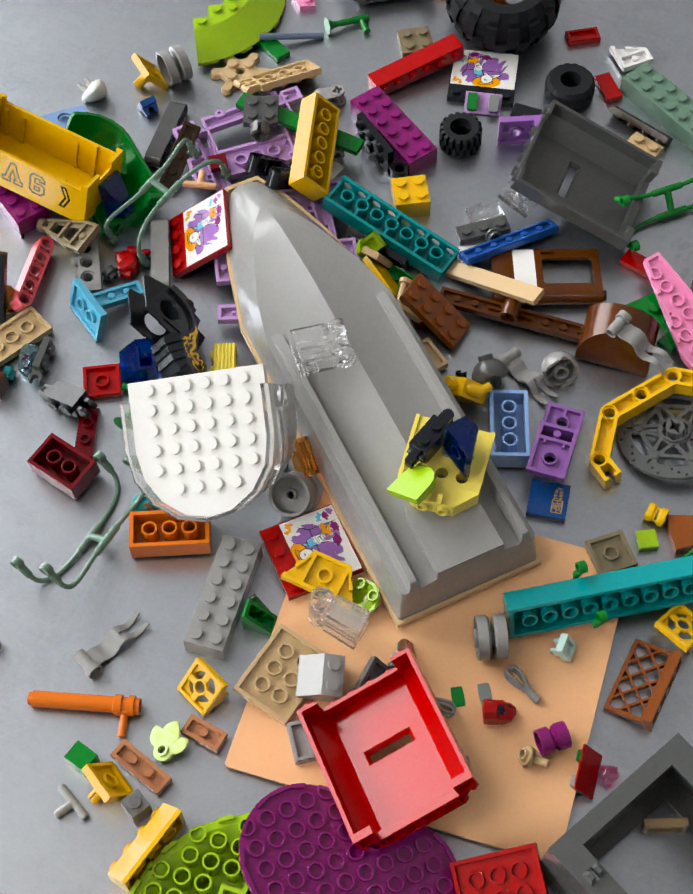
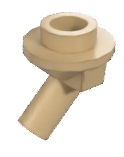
[518,745,550,768]

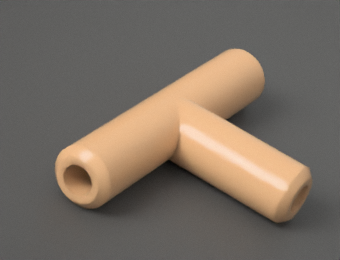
[182,170,217,190]

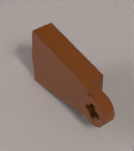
[666,515,693,556]

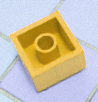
[390,175,431,217]

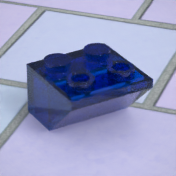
[119,338,159,384]

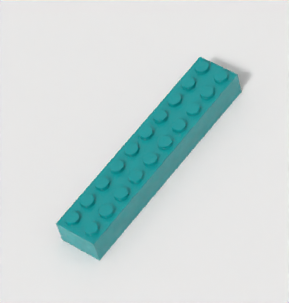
[503,555,693,639]

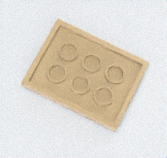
[233,623,324,726]

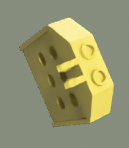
[398,413,496,517]

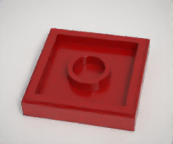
[83,363,122,401]

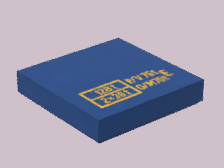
[526,479,571,523]

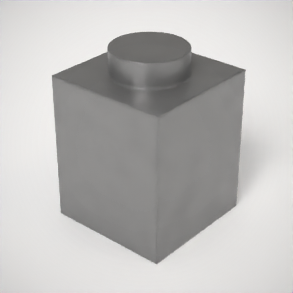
[120,788,153,826]

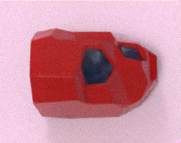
[482,699,516,725]

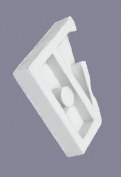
[609,46,654,72]

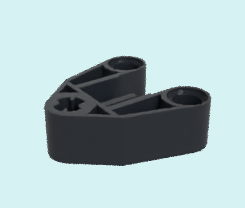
[245,152,293,190]

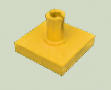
[131,53,169,91]
[81,761,134,805]

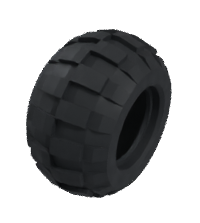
[446,0,561,54]

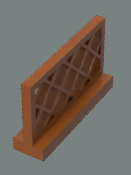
[603,639,683,731]

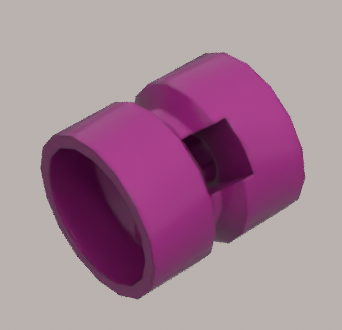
[533,721,572,757]

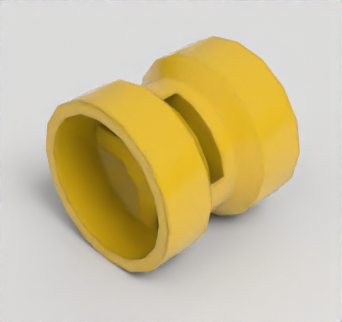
[643,502,670,528]

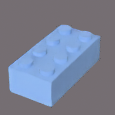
[488,390,530,468]

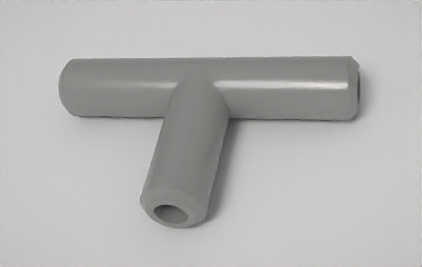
[54,784,89,820]

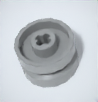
[156,44,193,87]
[268,471,318,517]
[473,613,509,661]

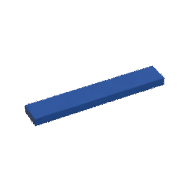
[458,219,559,266]

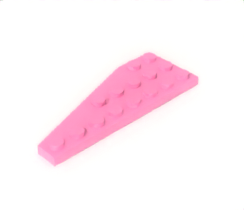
[643,252,693,370]

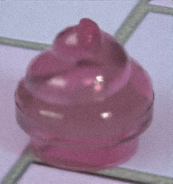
[598,765,620,788]

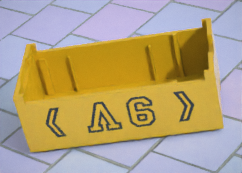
[0,93,124,221]

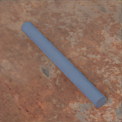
[259,32,324,40]

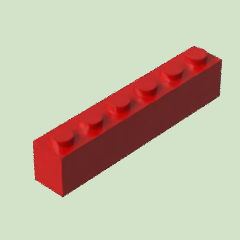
[367,34,464,95]

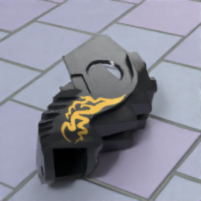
[127,274,207,379]

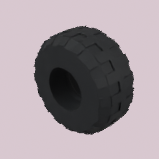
[544,63,595,111]

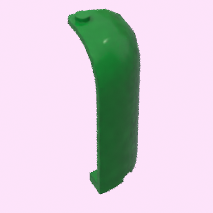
[65,112,164,236]

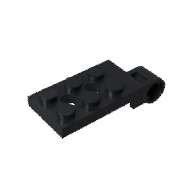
[356,112,408,180]

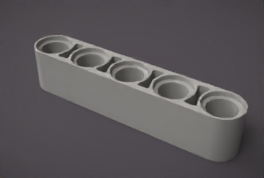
[151,219,171,287]

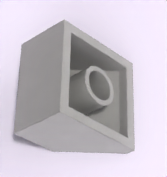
[295,653,345,702]

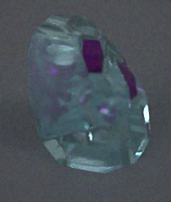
[18,343,39,377]

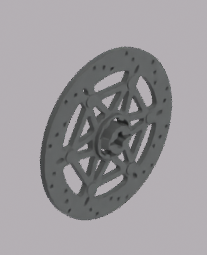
[617,394,693,481]

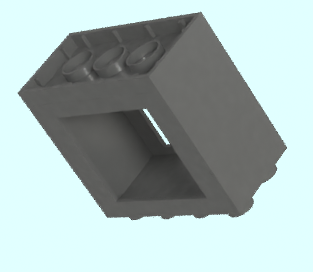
[541,733,693,894]

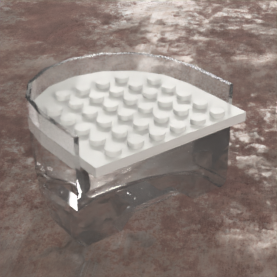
[119,363,298,522]

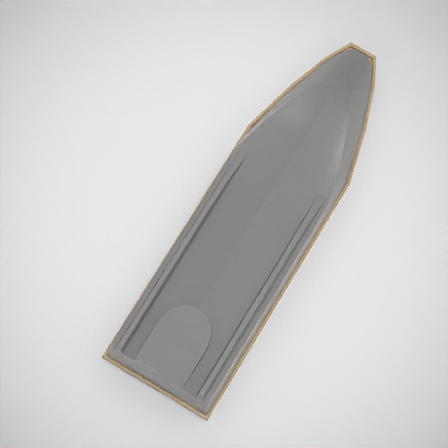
[225,176,542,628]

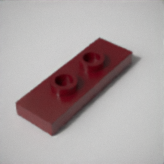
[75,408,101,459]

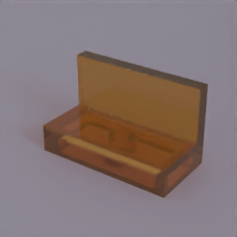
[286,435,320,478]

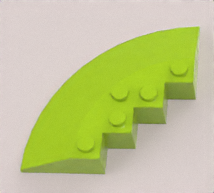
[193,0,286,66]
[129,812,251,894]

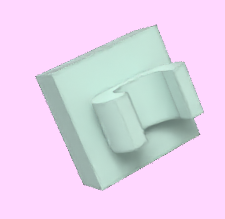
[550,633,577,662]

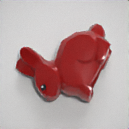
[114,245,151,279]

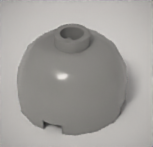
[541,350,580,388]

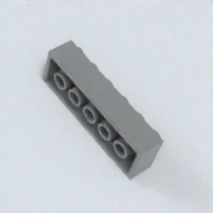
[183,535,263,661]

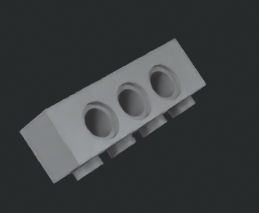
[74,235,103,294]

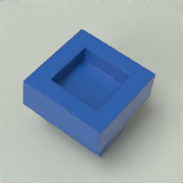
[137,95,159,118]

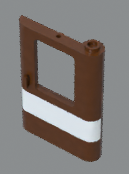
[491,248,607,306]

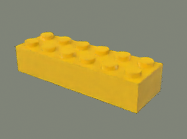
[288,92,340,202]

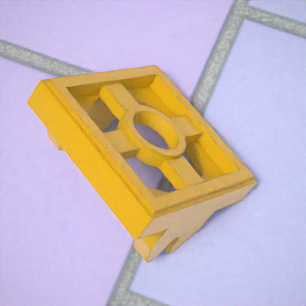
[654,604,693,653]
[177,657,229,716]

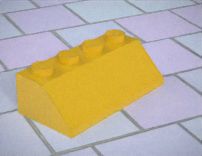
[108,803,186,894]

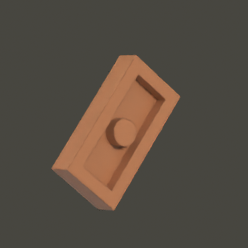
[180,714,228,754]

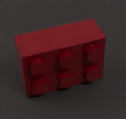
[27,433,101,500]

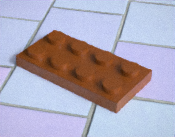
[399,273,471,349]

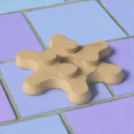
[210,53,269,96]

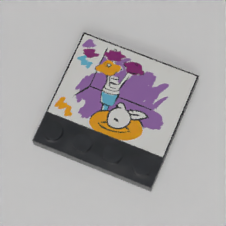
[447,49,520,108]

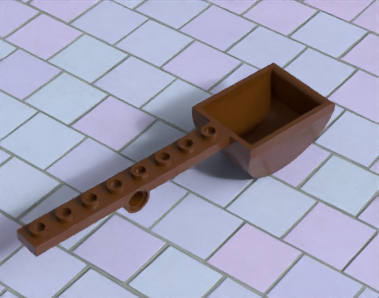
[440,286,660,377]

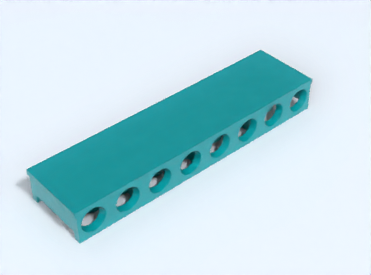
[321,175,460,283]

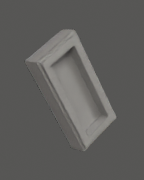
[286,720,316,765]

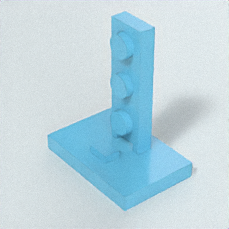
[69,278,144,342]

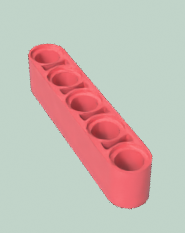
[10,236,55,312]

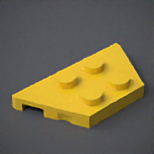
[281,550,353,610]

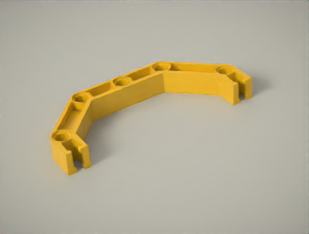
[590,367,693,490]

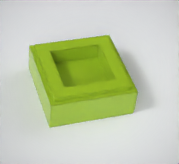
[635,529,659,552]

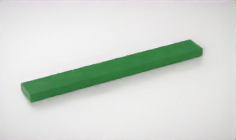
[236,92,365,156]

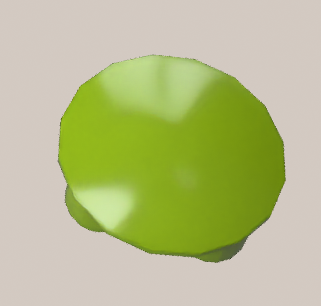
[343,578,380,618]

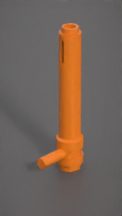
[27,690,142,738]

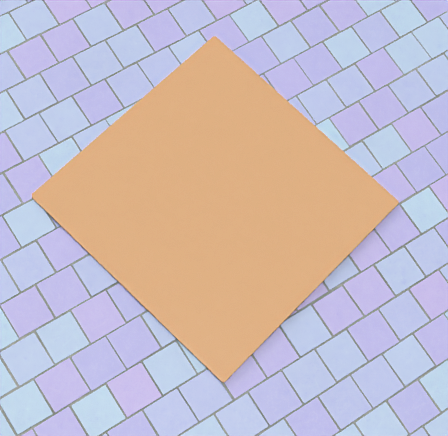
[225,490,618,861]

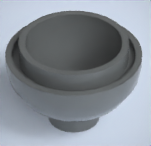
[471,353,509,384]

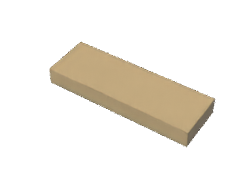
[361,246,394,269]

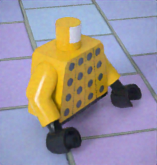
[444,370,502,405]

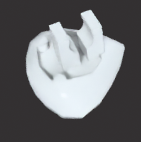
[77,76,107,102]

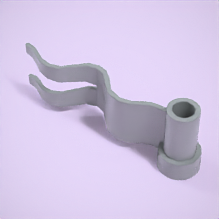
[606,310,674,375]
[495,347,559,406]
[74,611,150,679]

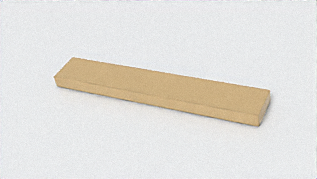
[445,260,545,306]

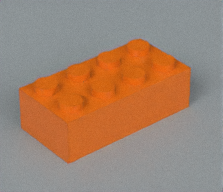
[129,509,211,558]

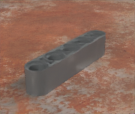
[144,101,188,168]

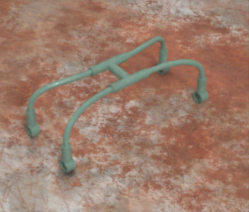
[104,138,232,269]
[10,450,148,589]

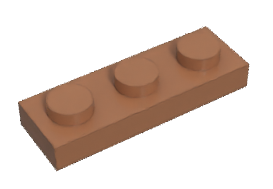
[110,739,172,796]

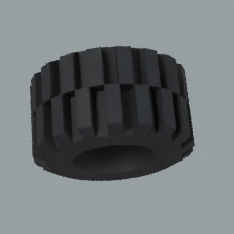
[439,112,482,158]

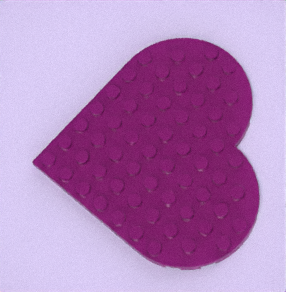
[239,783,456,894]

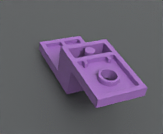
[497,114,543,146]
[525,402,585,483]

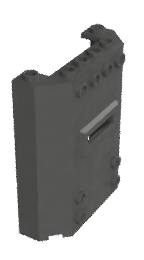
[510,99,663,251]

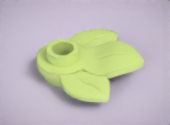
[150,721,189,762]

